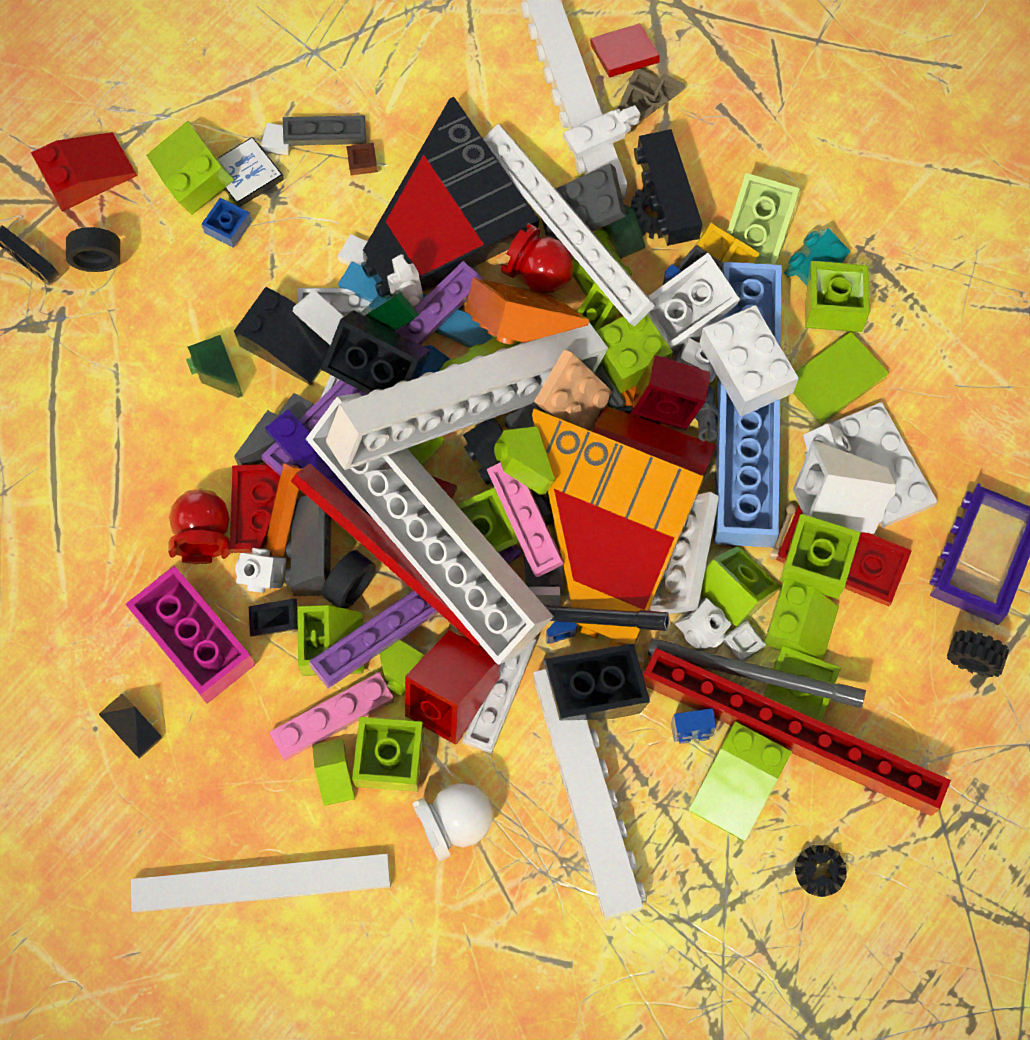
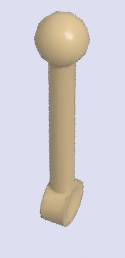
[770,504,797,560]

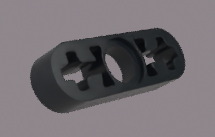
[0,225,59,285]

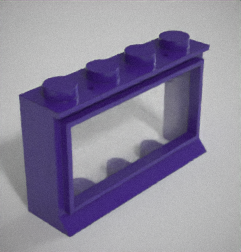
[929,483,1030,625]

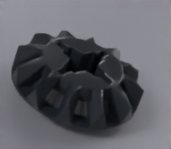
[795,845,847,897]

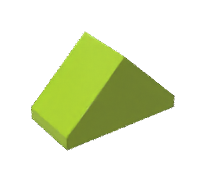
[312,738,355,806]

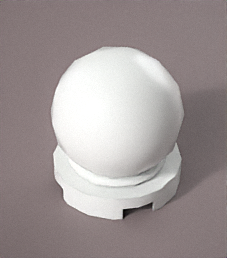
[412,782,494,862]

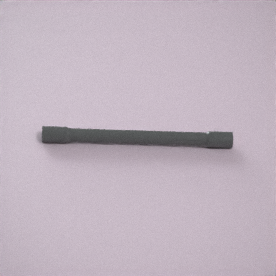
[648,638,866,708]

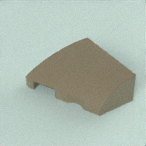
[617,69,685,121]

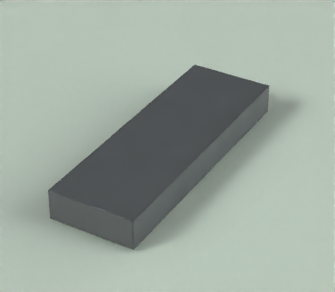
[282,115,366,146]

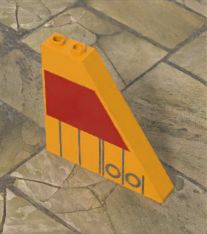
[532,409,704,647]

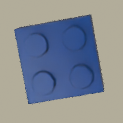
[201,198,252,248]
[671,708,716,744]

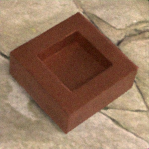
[346,143,378,176]

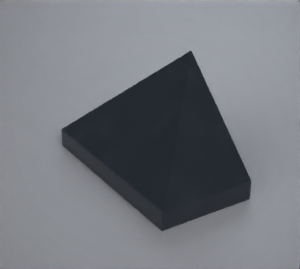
[249,599,298,637]
[99,693,163,759]

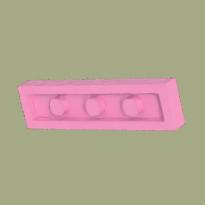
[487,462,564,577]
[269,672,394,761]

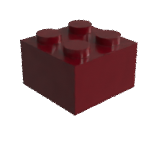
[631,355,711,430]

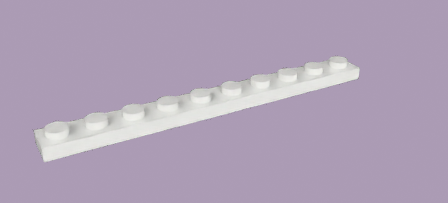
[484,124,656,326]

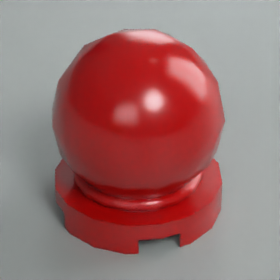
[501,223,574,294]
[168,488,230,564]

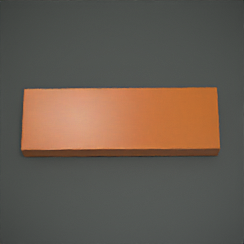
[264,463,301,558]

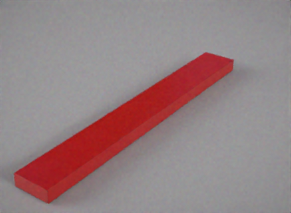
[291,464,479,645]

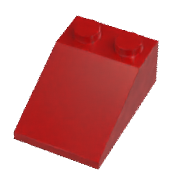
[30,132,137,212]

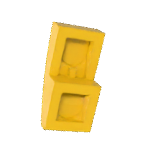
[696,222,760,263]

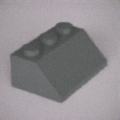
[285,495,331,596]

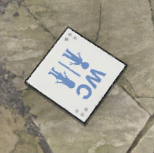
[218,137,284,207]

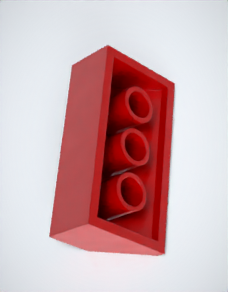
[592,406,716,477]

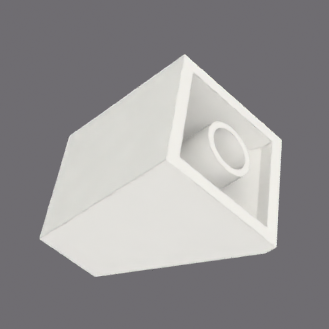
[793,441,896,534]

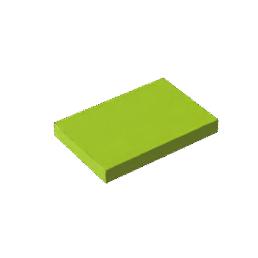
[793,332,889,425]

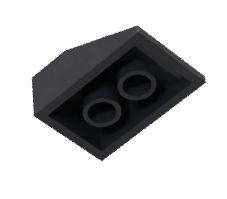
[234,286,330,386]
[544,643,650,721]

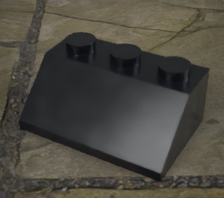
[321,310,431,394]

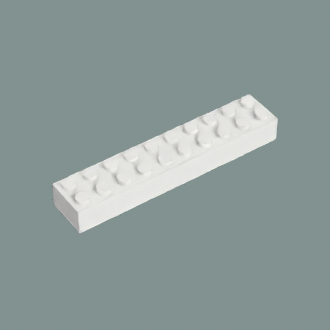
[326,323,608,470]
[306,393,554,665]

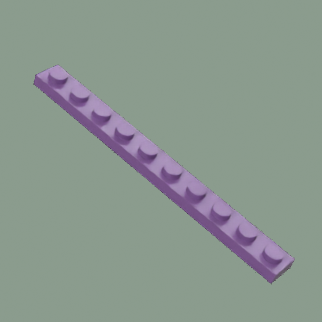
[262,261,484,476]

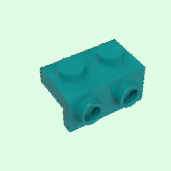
[784,228,850,286]

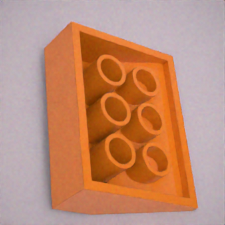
[464,277,589,345]

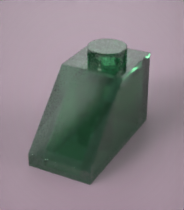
[186,335,243,398]

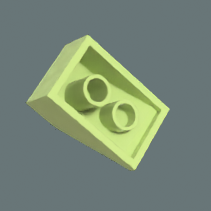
[727,173,801,265]

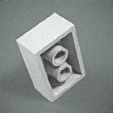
[699,305,799,417]

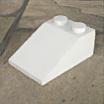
[647,253,741,356]

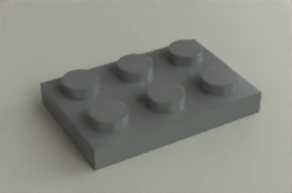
[542,163,626,241]

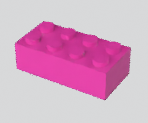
[125,566,255,704]

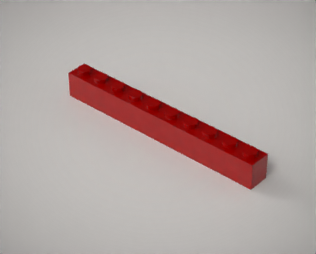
[643,648,951,816]

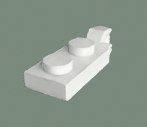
[563,105,641,159]
[387,254,424,308]

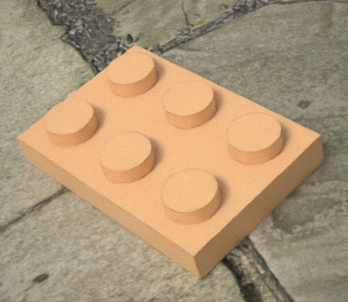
[534,350,613,431]

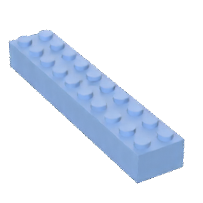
[714,262,782,548]

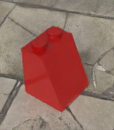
[405,630,500,745]

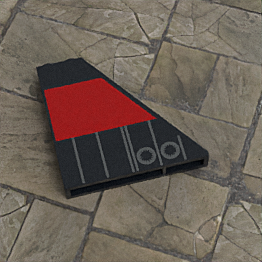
[361,97,539,297]

